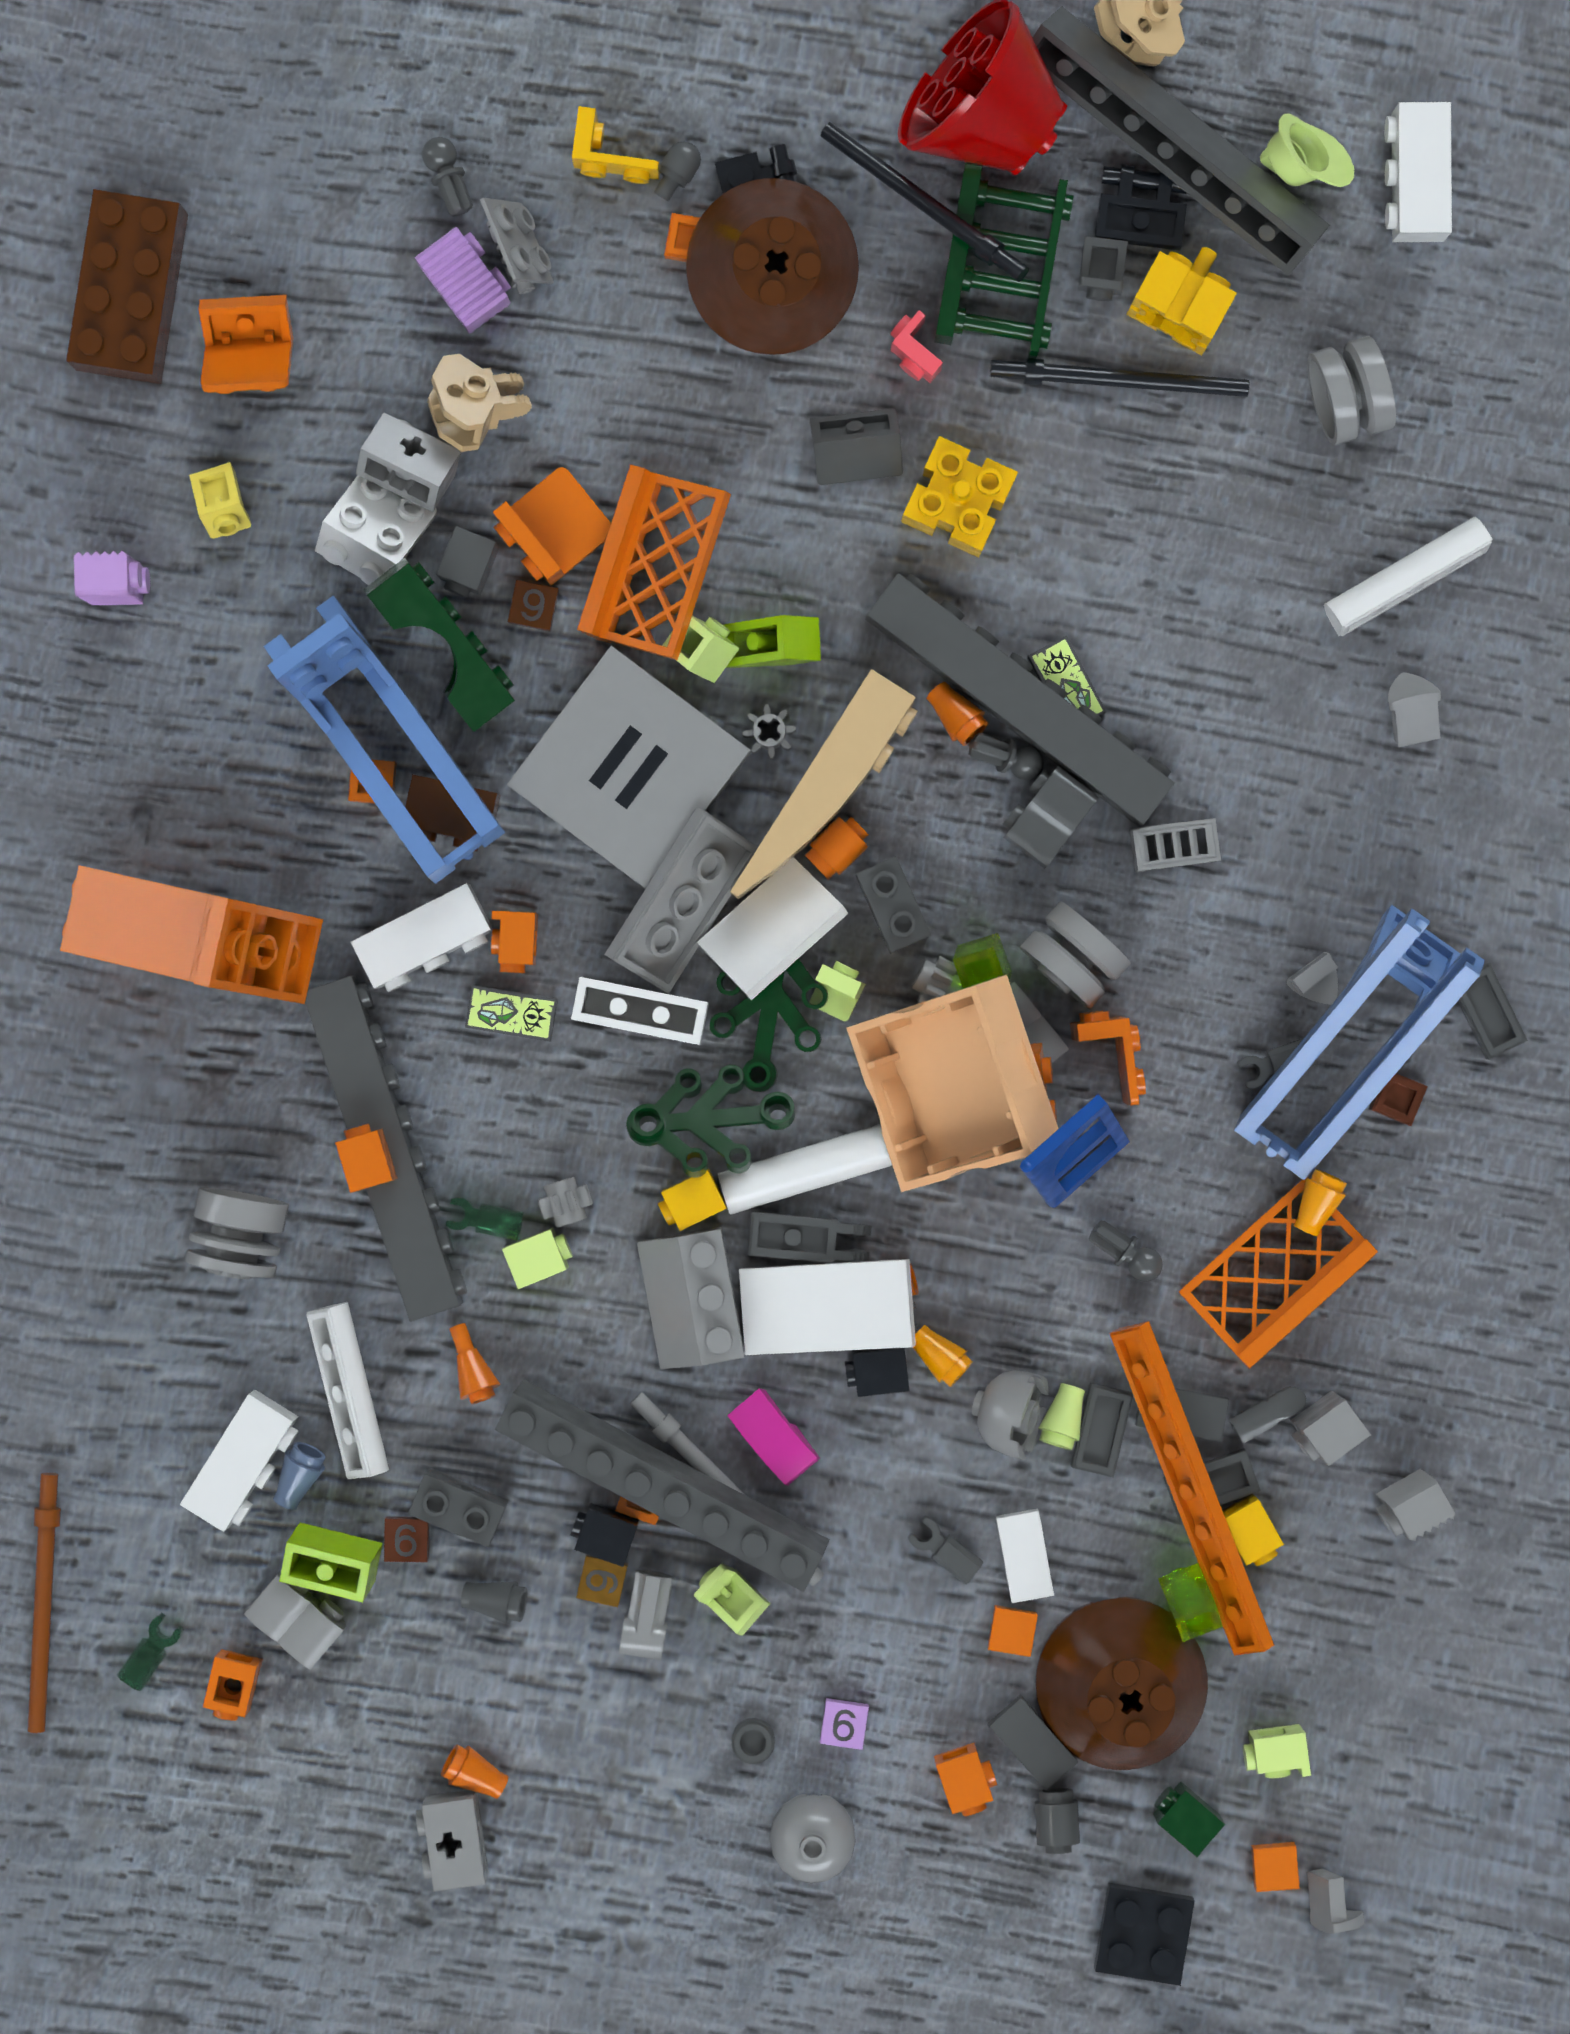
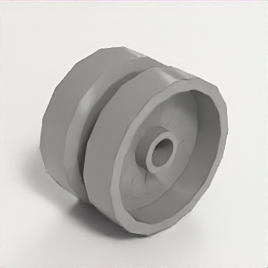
[1307,336,1396,446]
[1019,901,1131,1009]

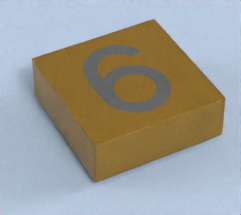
[576,1554,628,1608]

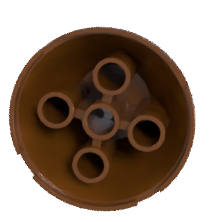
[686,178,859,355]
[1035,1597,1208,1770]

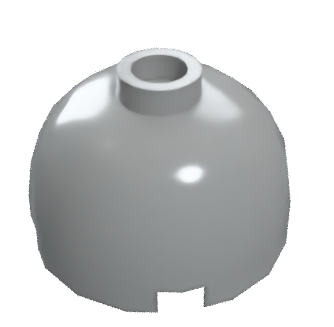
[972,1370,1049,1461]
[770,1794,856,1884]

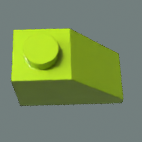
[723,615,821,668]

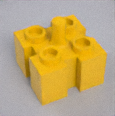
[1126,247,1237,356]
[901,436,1018,558]

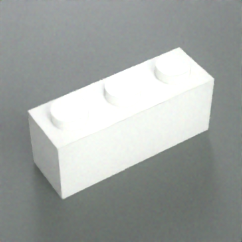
[1384,102,1452,242]
[351,883,493,992]
[571,977,709,1045]
[180,1390,299,1532]

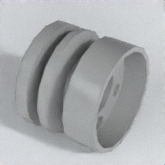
[185,1187,289,1279]

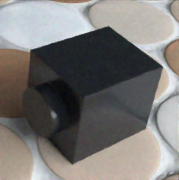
[845,1348,909,1397]
[570,1503,639,1567]

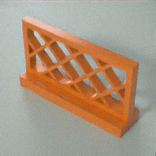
[577,465,731,660]
[1179,1179,1378,1369]

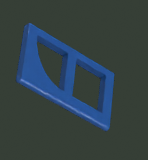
[1020,1094,1130,1208]

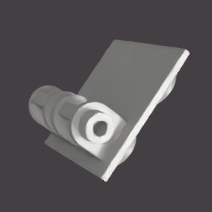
[480,198,554,295]

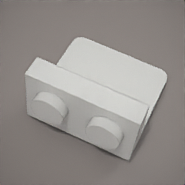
[315,475,437,585]

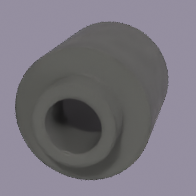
[1035,1788,1080,1854]

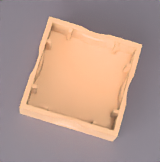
[846,975,1059,1192]

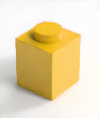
[658,1168,727,1231]
[1223,1494,1284,1566]

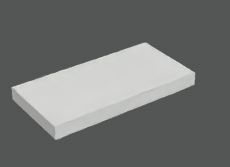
[739,1259,916,1355]

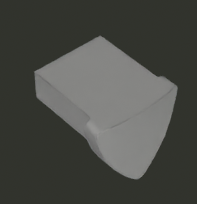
[1388,672,1441,747]
[1286,952,1338,1005]
[1307,1869,1364,1934]

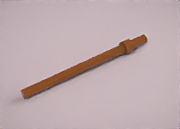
[28,1473,61,1733]

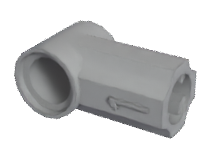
[619,1570,672,1661]

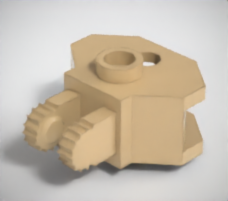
[1094,0,1185,66]
[427,354,532,452]

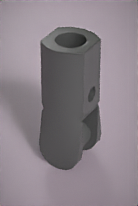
[1228,1386,1306,1444]

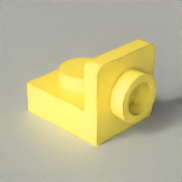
[189,462,251,539]

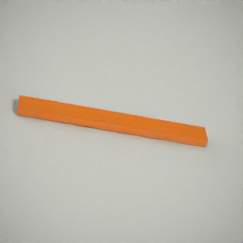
[1110,1321,1275,1656]

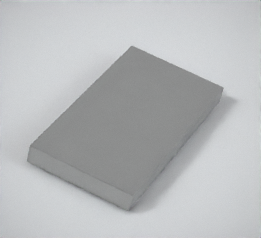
[604,807,758,994]

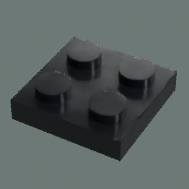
[1094,1882,1195,1986]

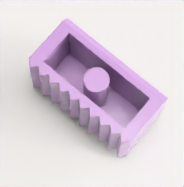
[414,227,511,334]
[74,551,150,605]

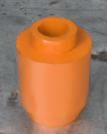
[805,816,869,880]

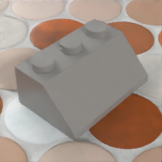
[637,1226,745,1369]

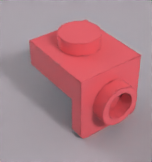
[890,310,943,383]

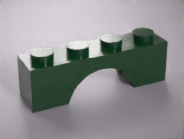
[363,558,515,732]

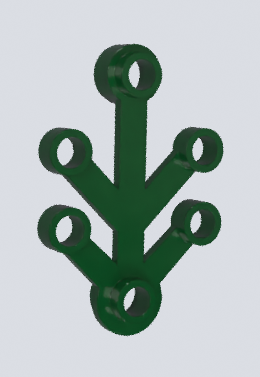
[710,958,828,1092]
[626,1064,795,1178]

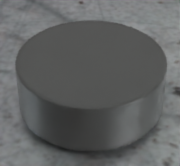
[732,1718,775,1764]

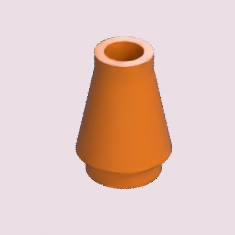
[926,681,988,746]
[441,1744,509,1799]

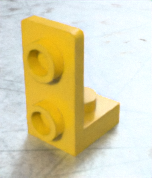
[572,106,660,184]

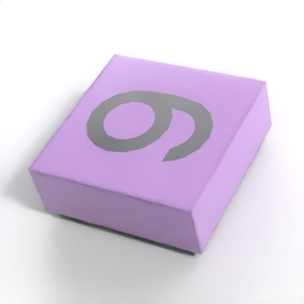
[820,1698,869,1750]

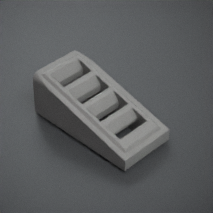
[1129,818,1221,873]

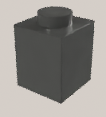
[436,526,499,598]

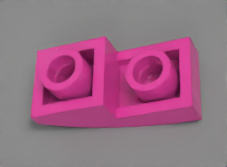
[727,1388,820,1486]

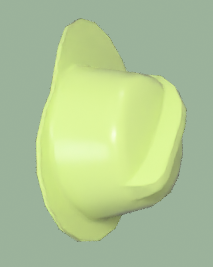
[1260,113,1354,187]

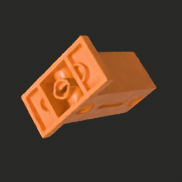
[60,865,323,1004]

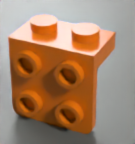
[198,295,294,394]
[493,467,611,586]
[1070,1010,1146,1106]

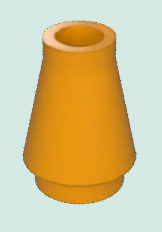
[1294,1169,1347,1237]
[912,1325,973,1387]

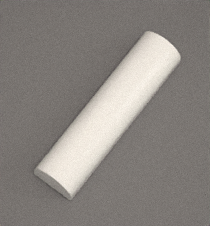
[1324,517,1493,636]
[718,1124,892,1215]
[306,1302,389,1479]

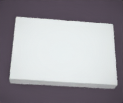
[697,857,848,1000]

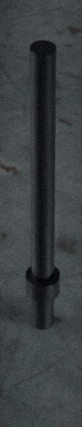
[821,122,1029,282]
[990,358,1250,397]

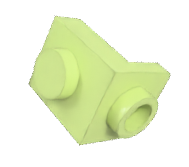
[809,961,866,1022]
[694,1564,771,1636]

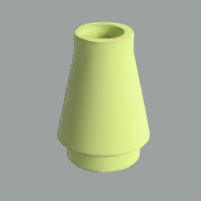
[1038,1383,1085,1450]

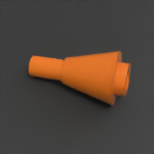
[449,1323,501,1404]

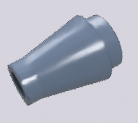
[273,1442,326,1510]

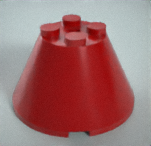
[898,0,1067,175]

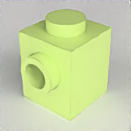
[662,615,739,683]

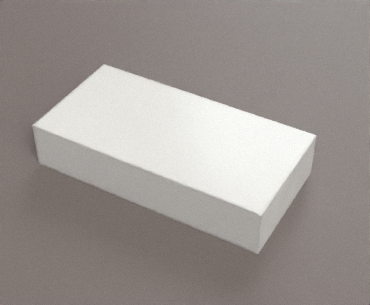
[996,1508,1054,1603]

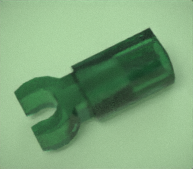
[445,1197,524,1241]
[117,1613,184,1691]

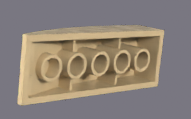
[730,669,918,899]

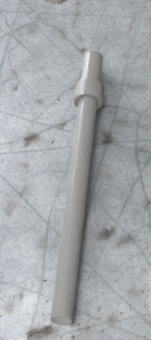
[630,1392,824,1586]

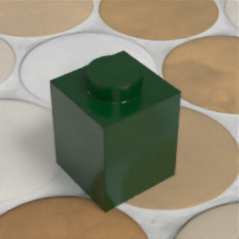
[1153,1781,1225,1857]

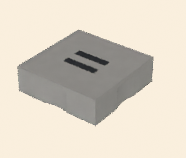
[507,646,751,889]

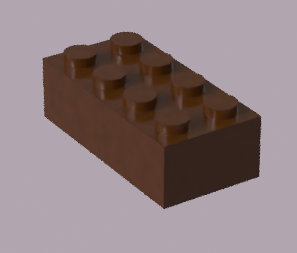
[66,189,188,384]

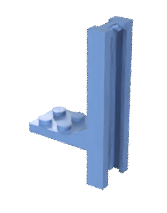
[263,595,506,884]
[1234,905,1485,1180]

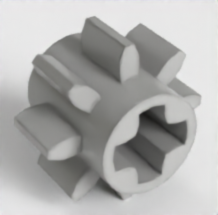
[742,704,796,759]
[911,956,964,1003]
[537,1177,593,1227]

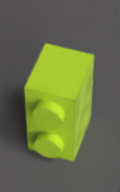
[279,1522,383,1603]

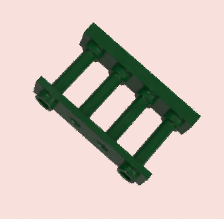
[934,163,1074,359]

